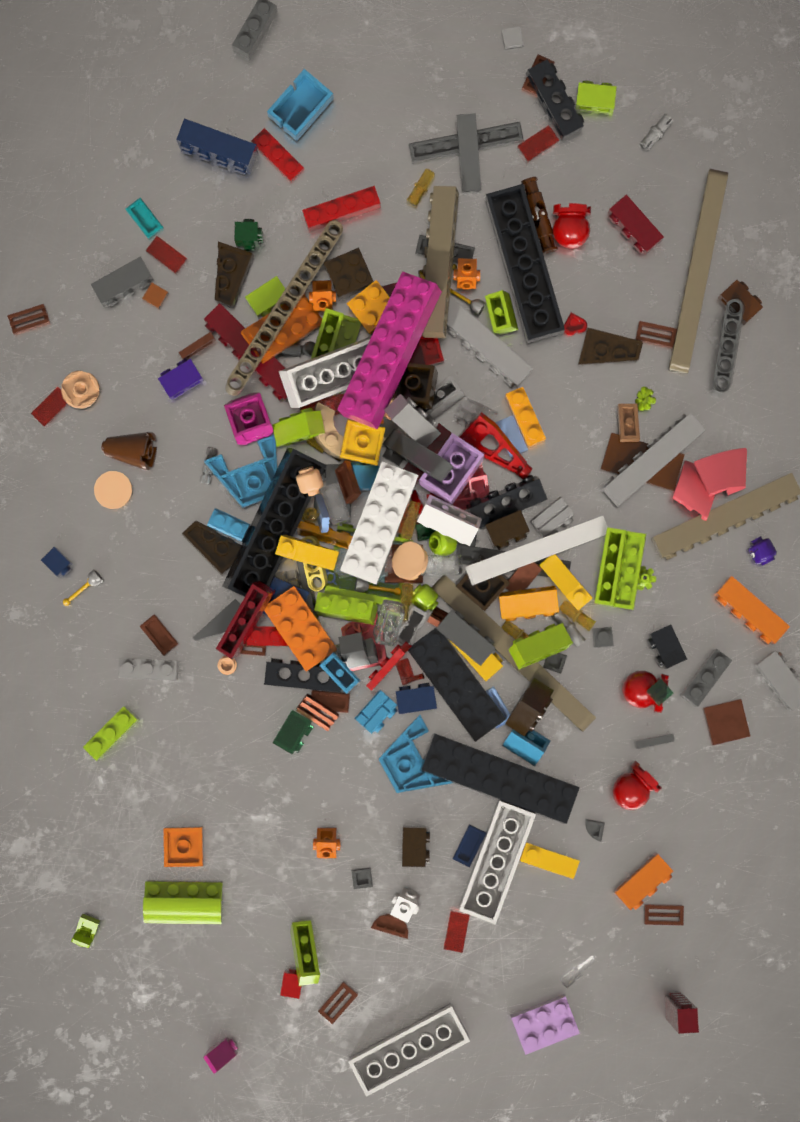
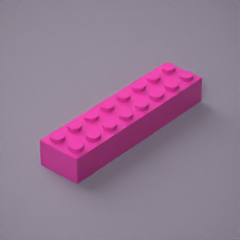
[337,271,442,429]

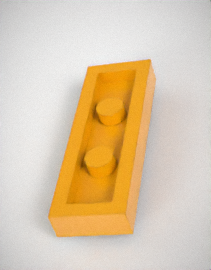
[297,521,353,549]

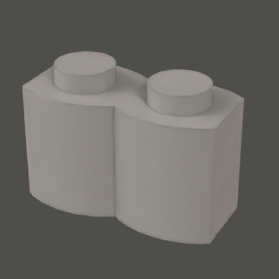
[396,607,427,645]

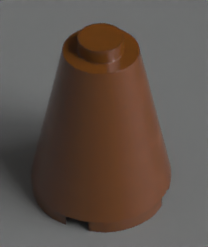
[101,432,157,470]

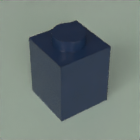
[41,547,72,577]

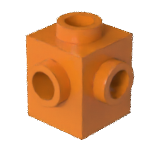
[453,258,480,289]
[309,280,336,311]
[313,828,340,859]

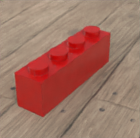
[302,185,381,232]

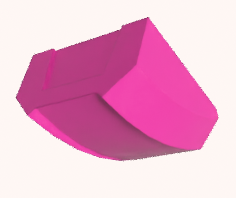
[224,392,274,445]

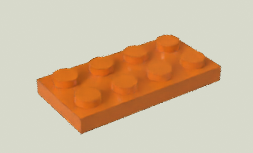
[241,294,322,363]
[264,586,337,671]

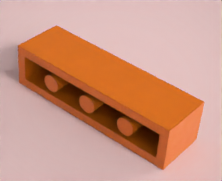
[715,576,790,644]

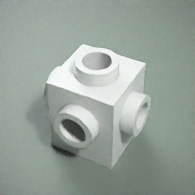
[390,887,421,923]

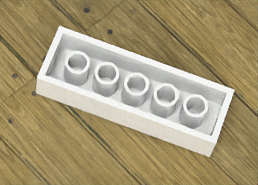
[279,336,372,408]
[340,462,418,585]
[459,800,536,925]
[348,1004,470,1097]

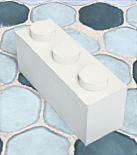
[417,495,482,546]

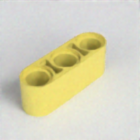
[301,535,328,591]

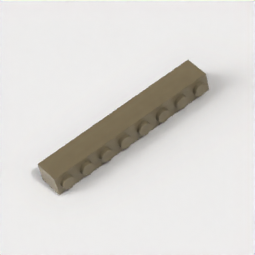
[422,186,459,338]
[651,473,800,560]

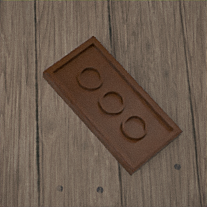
[600,433,685,491]

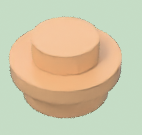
[218,656,237,675]

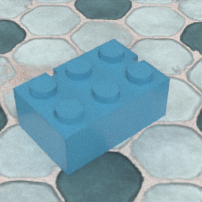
[267,69,334,141]

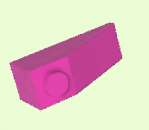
[203,1037,238,1074]

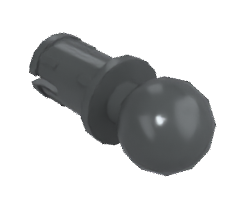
[282,341,315,357]

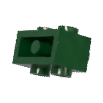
[234,219,263,251]

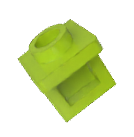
[71,913,100,948]

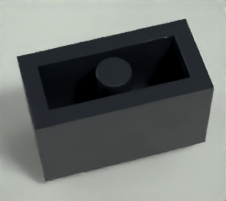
[647,624,687,669]

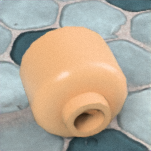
[296,466,324,496]

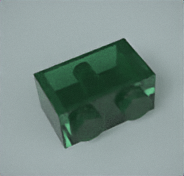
[273,710,313,755]

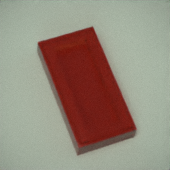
[517,125,559,163]
[145,236,188,274]
[31,387,68,427]
[443,911,470,953]

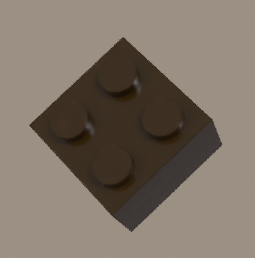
[324,247,374,301]
[391,363,438,409]
[484,510,530,550]
[455,554,510,611]
[505,678,554,736]
[402,826,430,867]

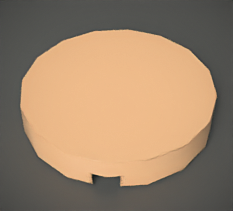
[61,370,100,409]
[94,471,132,509]
[392,541,428,580]

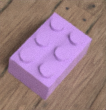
[420,433,484,505]
[510,995,580,1055]

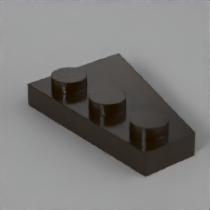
[215,241,254,308]
[578,328,643,364]
[182,521,241,576]

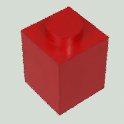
[280,968,302,999]

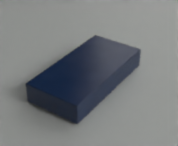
[452,824,486,868]

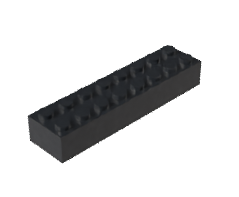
[485,184,565,344]
[222,448,326,597]
[420,733,580,824]

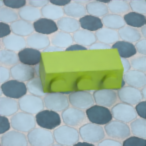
[272,408,325,447]
[314,592,378,625]
[508,623,573,670]
[83,706,140,761]
[290,920,320,986]

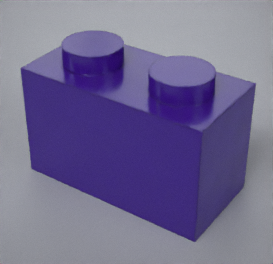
[158,359,204,400]

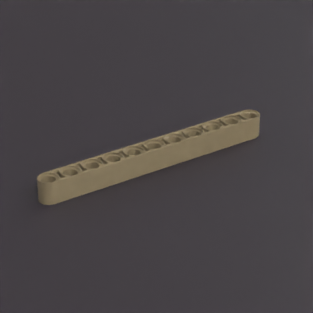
[669,169,728,374]
[225,220,343,396]
[432,574,596,732]

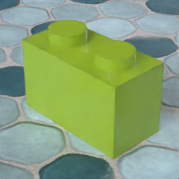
[575,80,617,113]
[245,276,285,319]
[485,290,518,335]

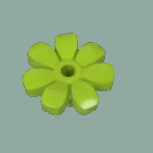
[635,386,656,411]
[638,566,656,590]

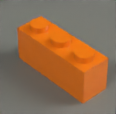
[613,853,674,910]

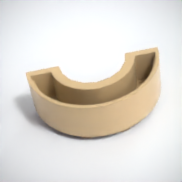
[313,402,386,461]

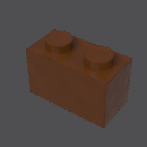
[718,280,763,325]

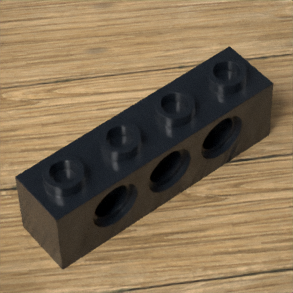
[526,59,584,140]
[466,475,547,529]
[264,658,342,692]

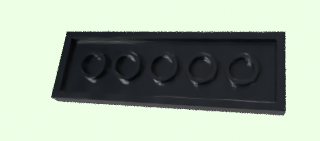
[408,627,506,742]

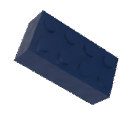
[176,118,258,175]

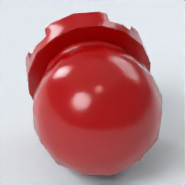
[552,203,591,249]
[622,671,669,713]
[613,761,662,810]

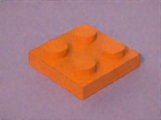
[163,827,203,867]

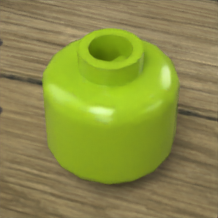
[429,531,457,555]
[410,584,439,612]

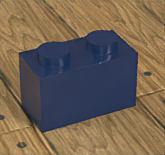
[396,683,437,714]

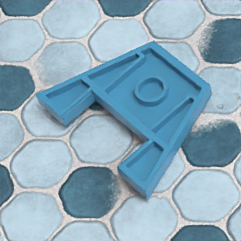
[204,435,277,508]
[378,715,452,793]

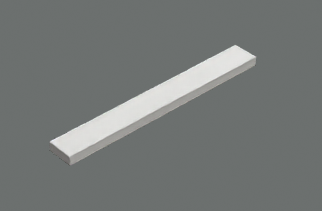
[465,516,608,585]

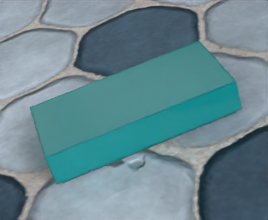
[125,197,164,239]

